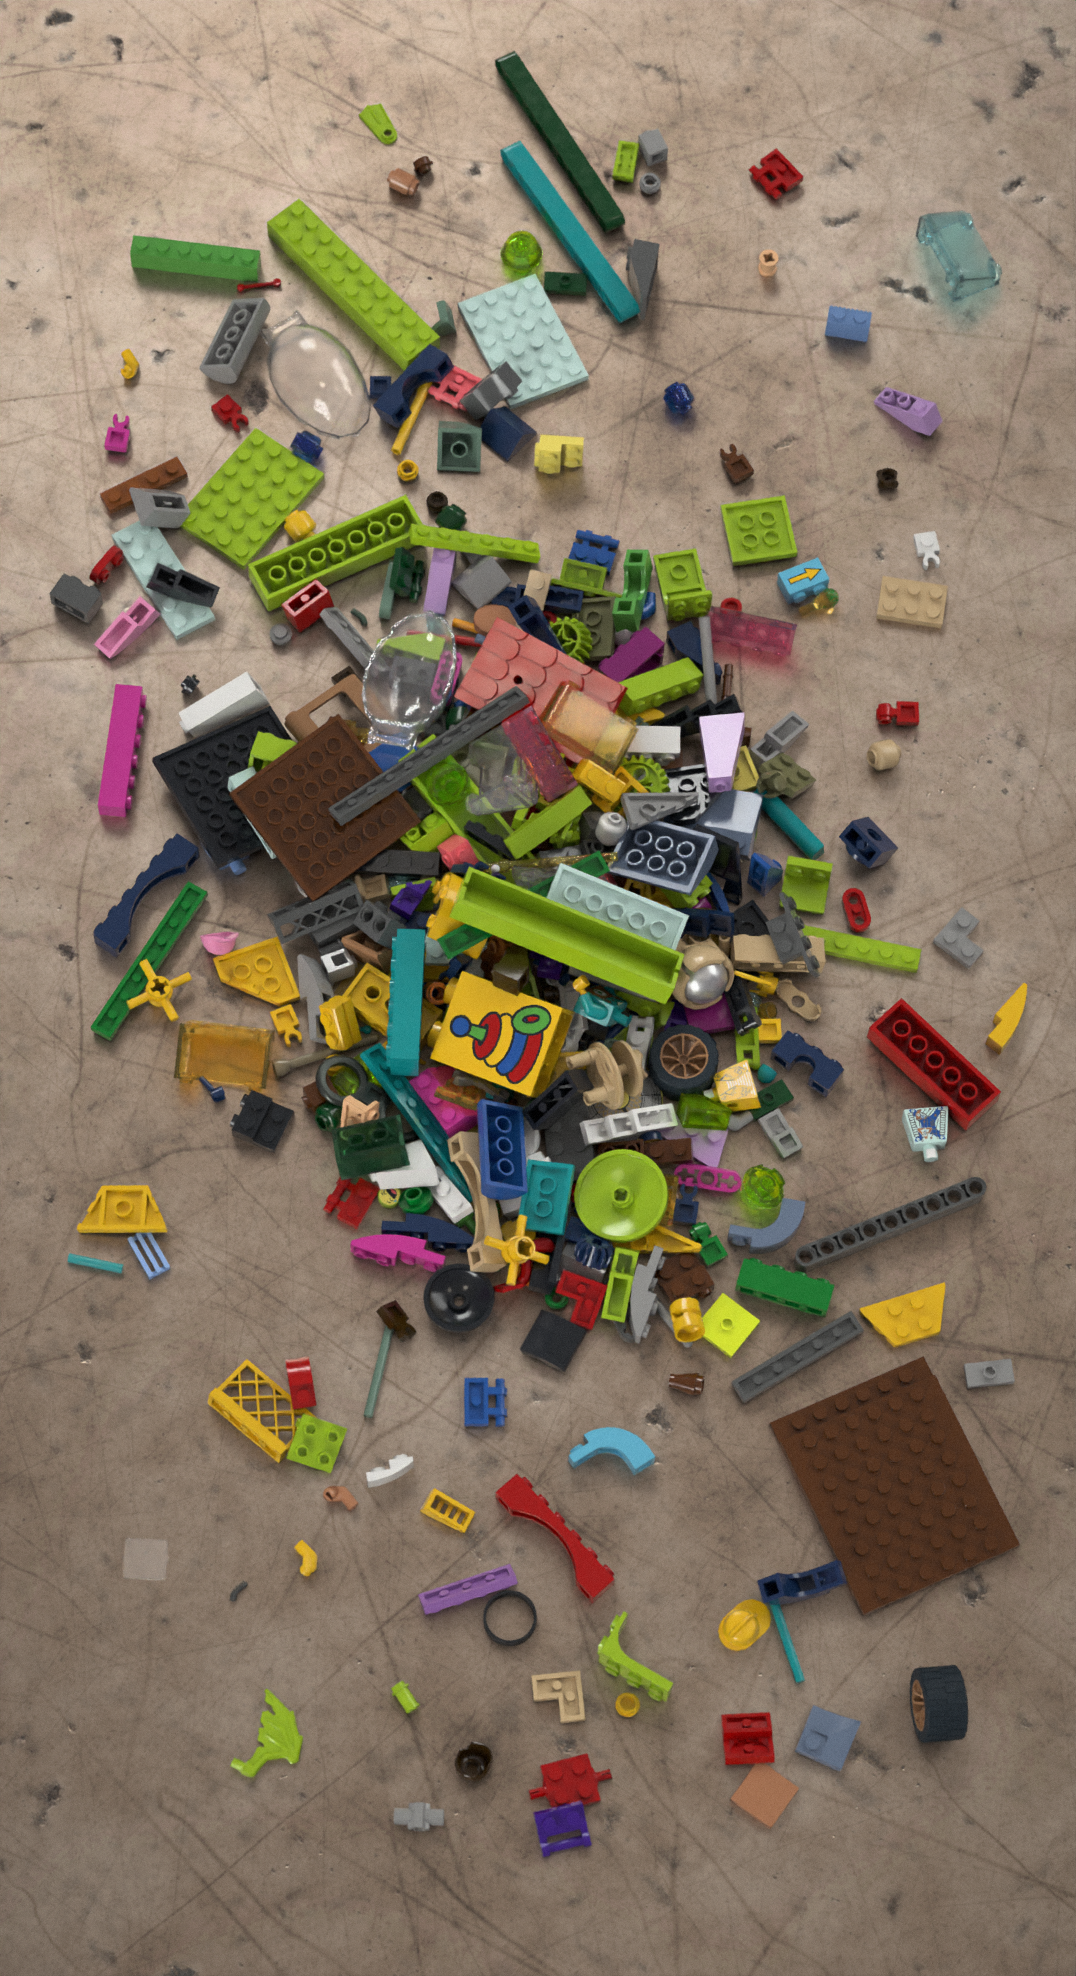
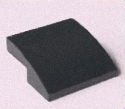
[520,1309,587,1372]

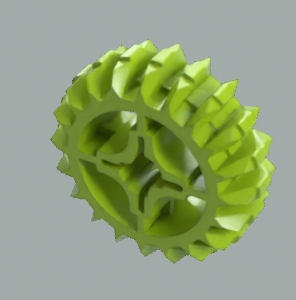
[549,616,593,664]

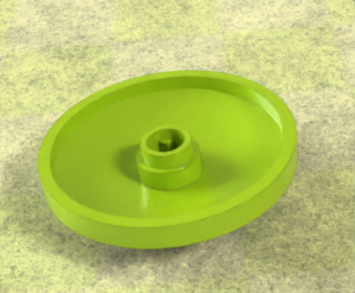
[574,1149,669,1243]

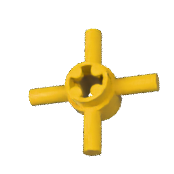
[126,959,192,1022]
[484,1215,549,1286]

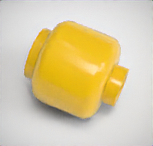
[284,509,316,542]

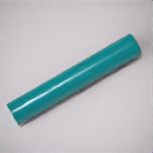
[67,1253,124,1274]

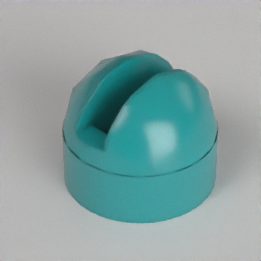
[757,1064,777,1083]

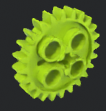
[608,755,671,821]

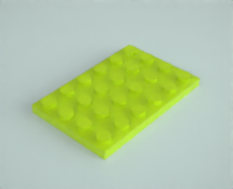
[180,428,325,570]

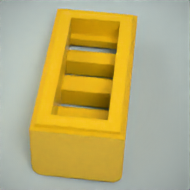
[420,1488,476,1534]

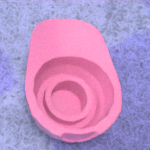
[200,932,239,955]

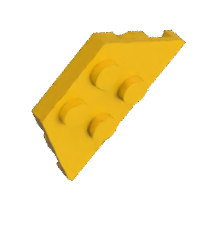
[77,1185,168,1233]
[859,1282,946,1348]

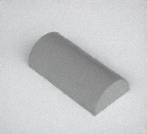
[199,298,271,384]

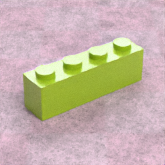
[618,657,703,716]

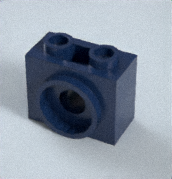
[839,817,898,868]

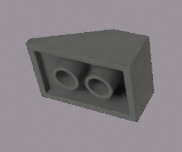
[626,239,660,320]

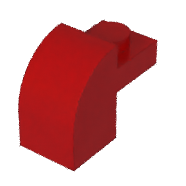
[285,1356,317,1410]

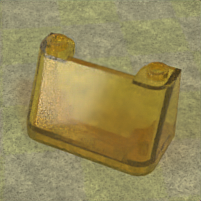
[533,680,639,775]
[174,1020,275,1092]

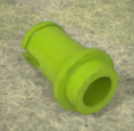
[391,1681,420,1714]

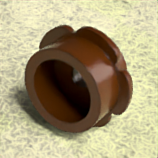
[413,156,433,175]

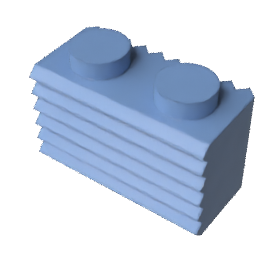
[825,305,872,342]

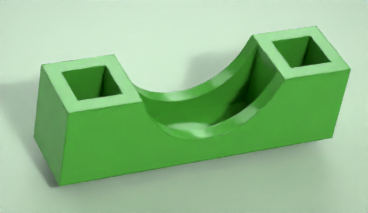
[612,549,653,632]

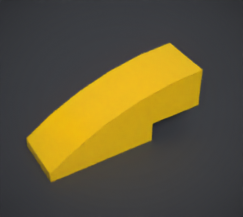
[985,983,1027,1055]

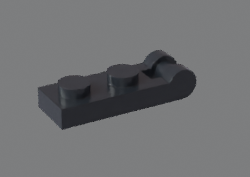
[464,820,522,865]
[724,969,762,1036]

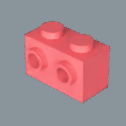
[437,834,485,873]

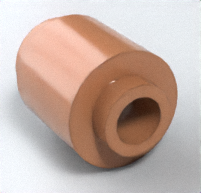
[387,168,420,196]

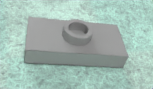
[963,1359,1015,1389]

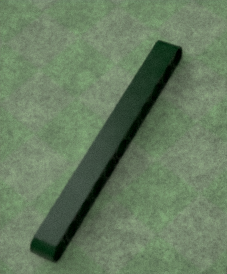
[495,51,625,233]

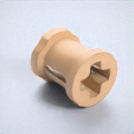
[758,250,778,277]

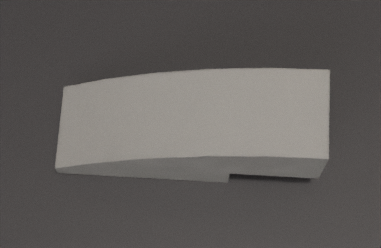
[749,711,809,770]

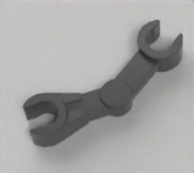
[452,1069,510,1103]

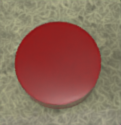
[720,597,742,621]

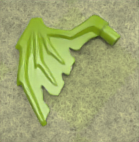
[230,1688,303,1777]

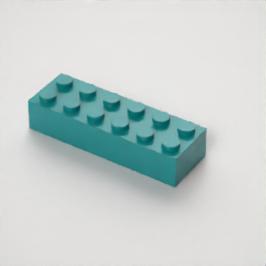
[386,929,425,1076]

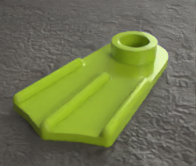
[359,103,397,144]

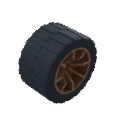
[648,1024,719,1102]
[910,1665,968,1743]

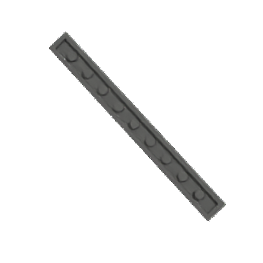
[328,686,530,826]

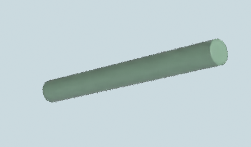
[363,1326,394,1418]

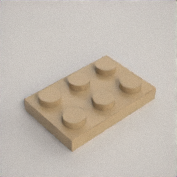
[876,576,948,628]

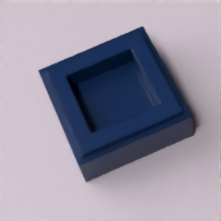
[370,376,391,399]

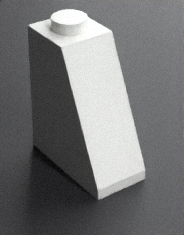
[368,1140,440,1190]

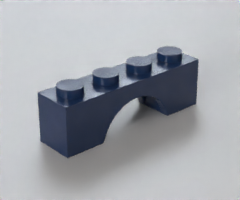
[373,344,454,428]

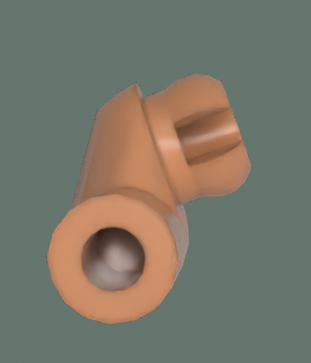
[323,1486,359,1511]

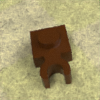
[720,444,754,483]

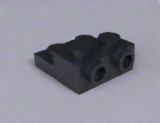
[230,1090,294,1154]

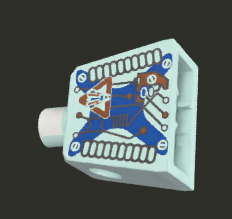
[902,1106,948,1162]

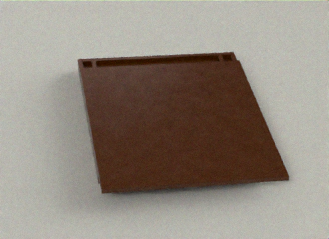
[770,1356,1020,1616]

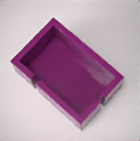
[598,627,665,682]

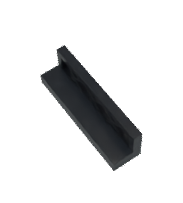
[528,1201,572,1295]

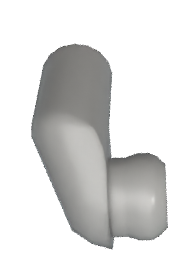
[718,1110,754,1131]

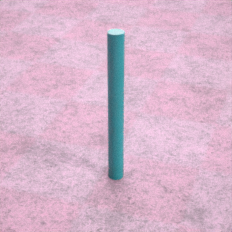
[770,1605,805,1683]

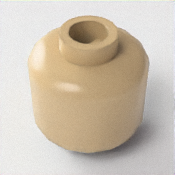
[867,739,901,770]

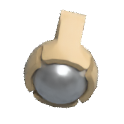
[672,934,734,1010]

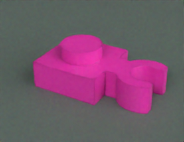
[104,414,130,453]

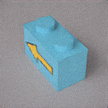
[777,558,829,605]

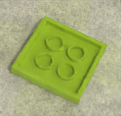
[720,495,798,566]

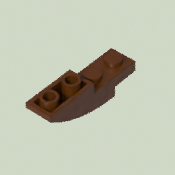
[598,1138,694,1169]

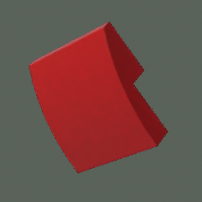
[721,1712,775,1765]

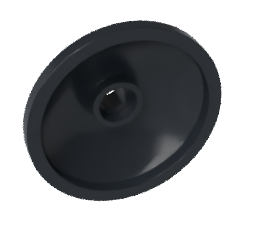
[423,1263,495,1333]

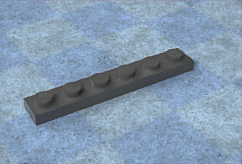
[731,1311,864,1403]

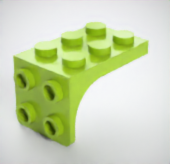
[653,548,713,621]
[597,1611,673,1701]

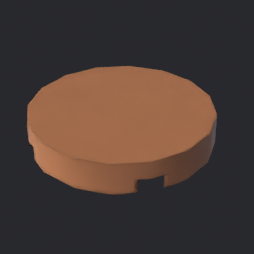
[473,604,517,637]

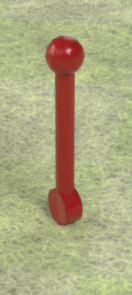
[237,278,281,292]

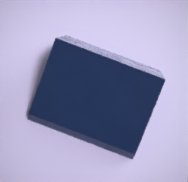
[480,406,537,462]

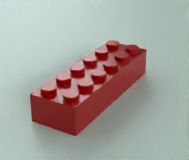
[867,998,1001,1131]

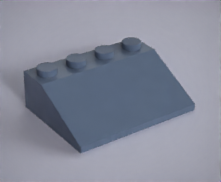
[663,789,764,861]
[607,820,719,896]

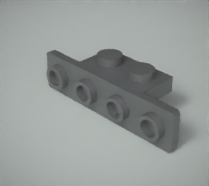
[765,892,820,978]

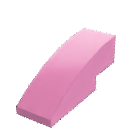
[94,597,160,659]

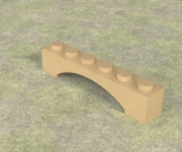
[447,1131,507,1273]

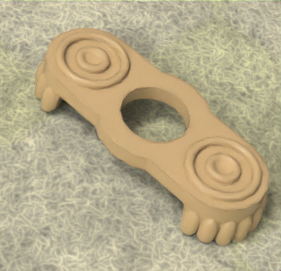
[776,978,822,1022]

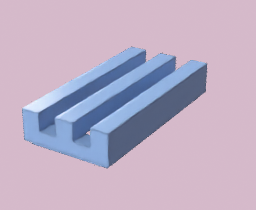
[127,1233,170,1280]

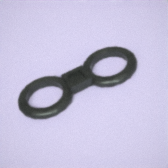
[315,1055,419,1142]

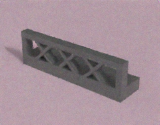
[267,879,364,944]

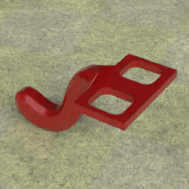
[493,1237,554,1293]

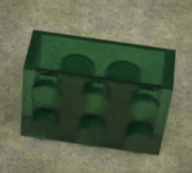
[332,1114,410,1180]

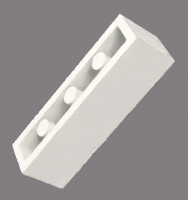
[592,725,680,761]

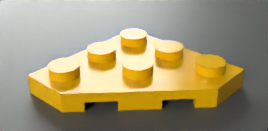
[213,936,300,1007]

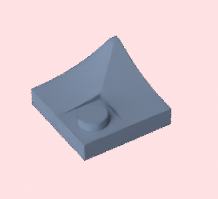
[795,1705,861,1772]

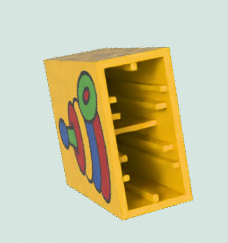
[427,971,575,1098]

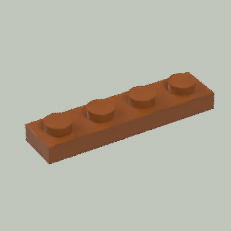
[100,456,188,515]

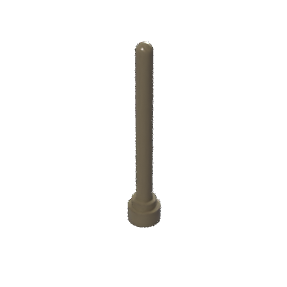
[272,1033,379,1078]

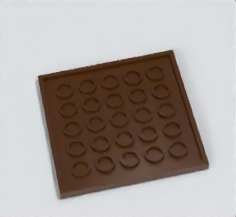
[229,714,421,901]

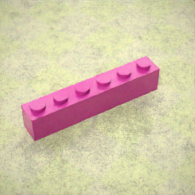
[98,684,147,817]

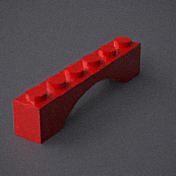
[495,1474,615,1604]

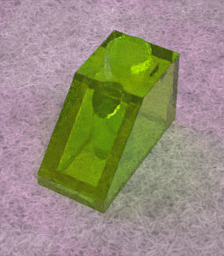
[676,1093,732,1131]

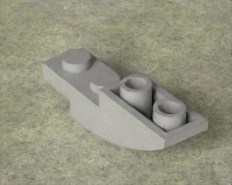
[297,954,334,1044]
[630,1246,666,1344]

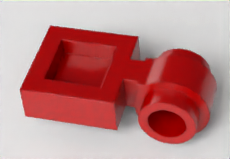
[876,701,919,726]

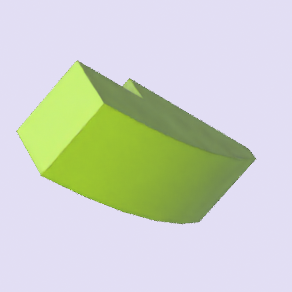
[601,1246,640,1323]

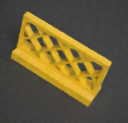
[208,1359,317,1463]

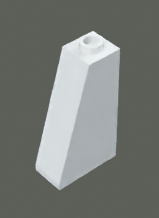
[178,672,269,737]

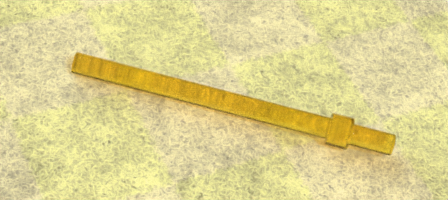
[483,852,619,873]

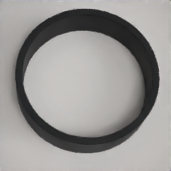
[483,1590,537,1646]

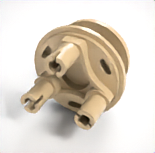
[566,1040,648,1110]

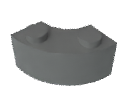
[459,361,522,420]

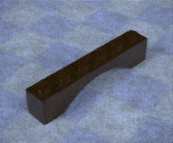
[491,943,532,996]

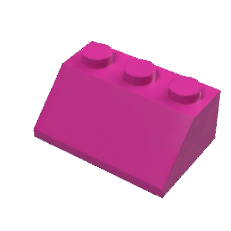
[409,1065,480,1138]

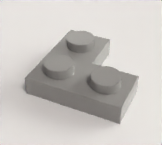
[933,907,984,970]

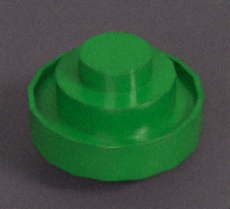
[398,1186,434,1214]

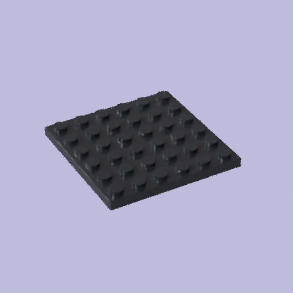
[152,706,292,869]

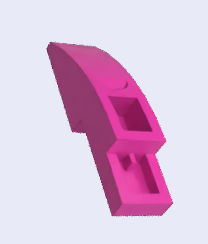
[350,1234,446,1272]

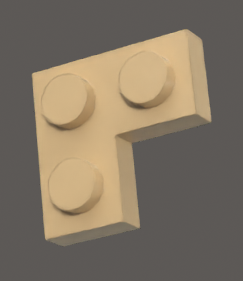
[531,1671,585,1723]

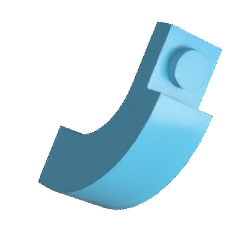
[568,1427,655,1475]

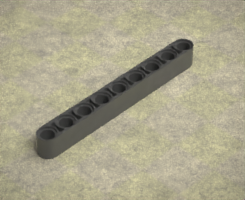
[794,1177,986,1273]

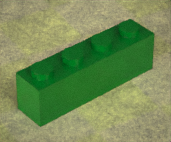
[735,1258,835,1318]

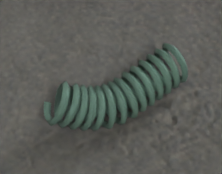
[350,608,368,626]

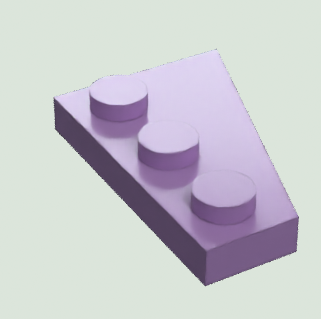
[659,1114,728,1168]

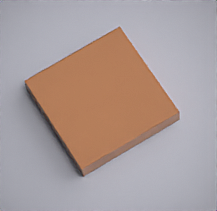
[730,1763,799,1830]

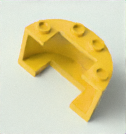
[426,872,488,960]

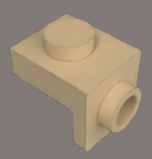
[355,874,390,903]

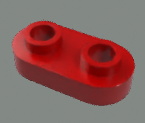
[89,545,124,585]
[842,888,871,933]

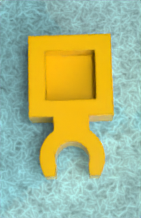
[270,1004,302,1047]

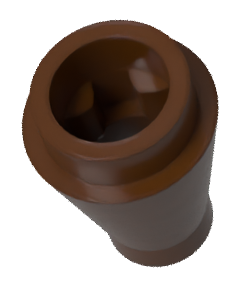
[669,1373,705,1396]

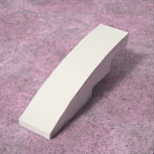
[579,1103,678,1146]

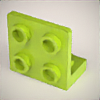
[779,856,833,915]

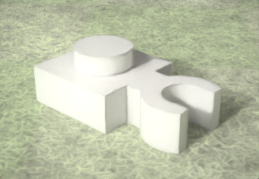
[913,531,940,570]

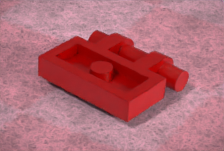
[749,148,804,200]
[323,1170,380,1230]

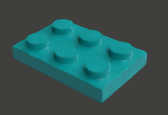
[519,1159,575,1235]

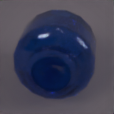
[663,381,695,415]
[290,430,324,463]

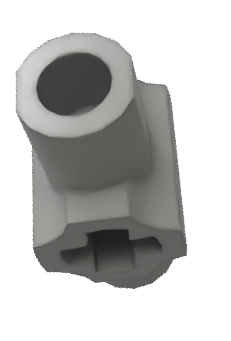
[394,1802,444,1831]

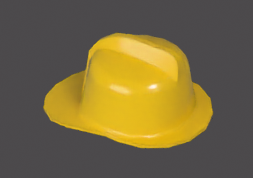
[718,1599,771,1651]

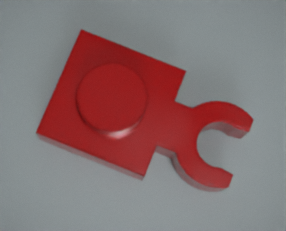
[211,394,249,433]

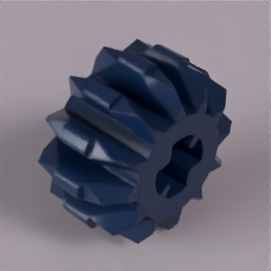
[573,1233,615,1270]

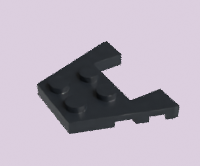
[692,824,743,905]

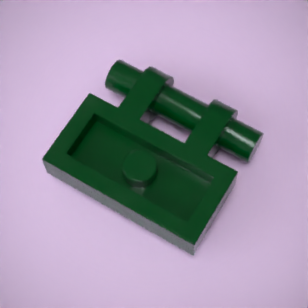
[389,547,425,603]

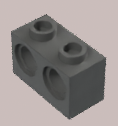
[353,900,407,949]

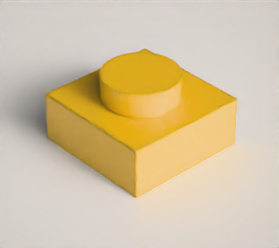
[758,1019,782,1044]

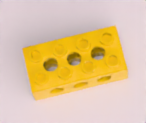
[342,963,443,1052]

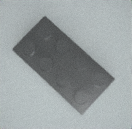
[544,1098,595,1183]

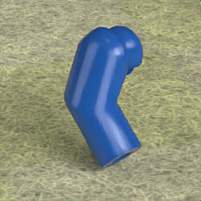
[641,592,656,620]

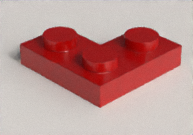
[555,1269,608,1330]

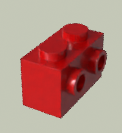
[281,579,335,632]

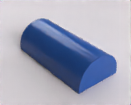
[477,1099,528,1200]

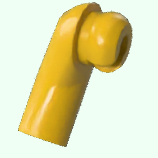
[294,1540,317,1576]

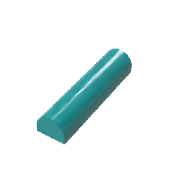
[754,789,824,860]

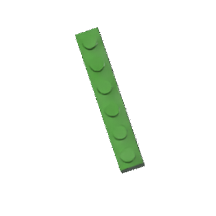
[130,235,261,282]

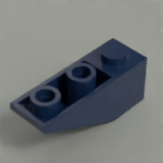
[666,621,723,685]

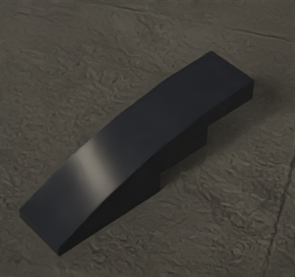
[649,694,743,738]

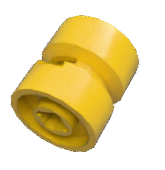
[669,1297,705,1342]

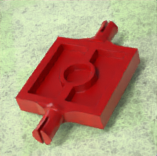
[528,1753,612,1808]

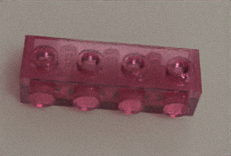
[708,606,797,657]
[501,705,578,802]

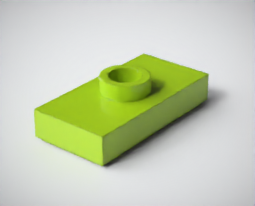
[612,140,640,183]

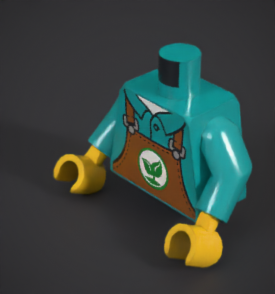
[573,975,633,1027]

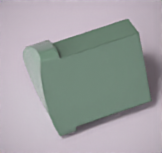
[432,300,456,336]

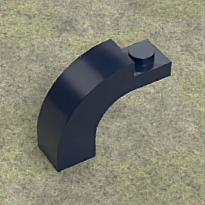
[757,1560,847,1605]

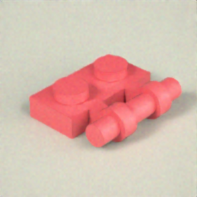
[428,366,482,412]

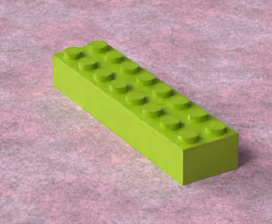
[248,494,423,612]

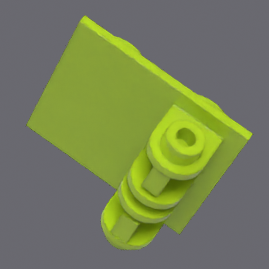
[286,1413,347,1473]

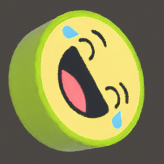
[378,1188,401,1209]

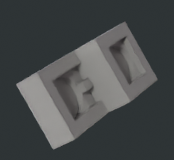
[757,1108,803,1158]

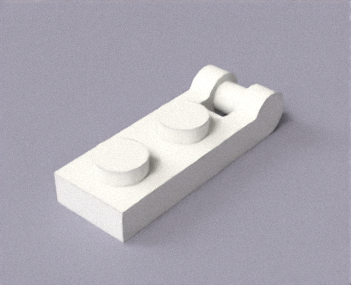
[626,1016,654,1071]
[426,1166,474,1224]

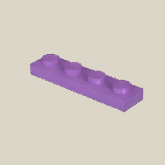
[418,1564,518,1614]

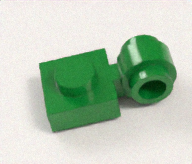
[688,1222,728,1268]

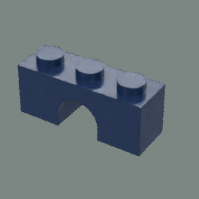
[770,1030,844,1098]

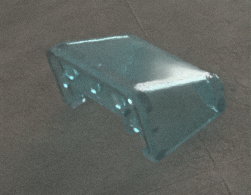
[916,210,1002,302]

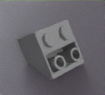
[129,487,190,528]

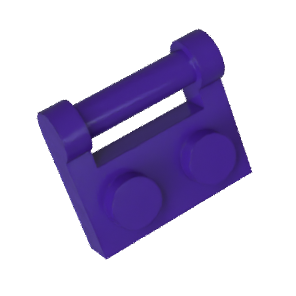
[533,1801,592,1857]

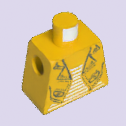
[703,1060,761,1112]

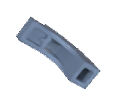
[727,1198,805,1254]

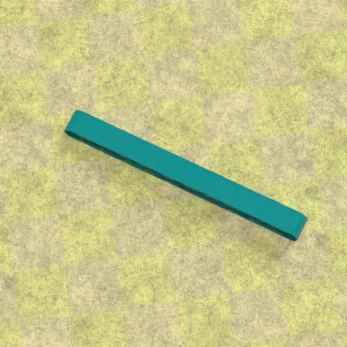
[500,140,640,323]

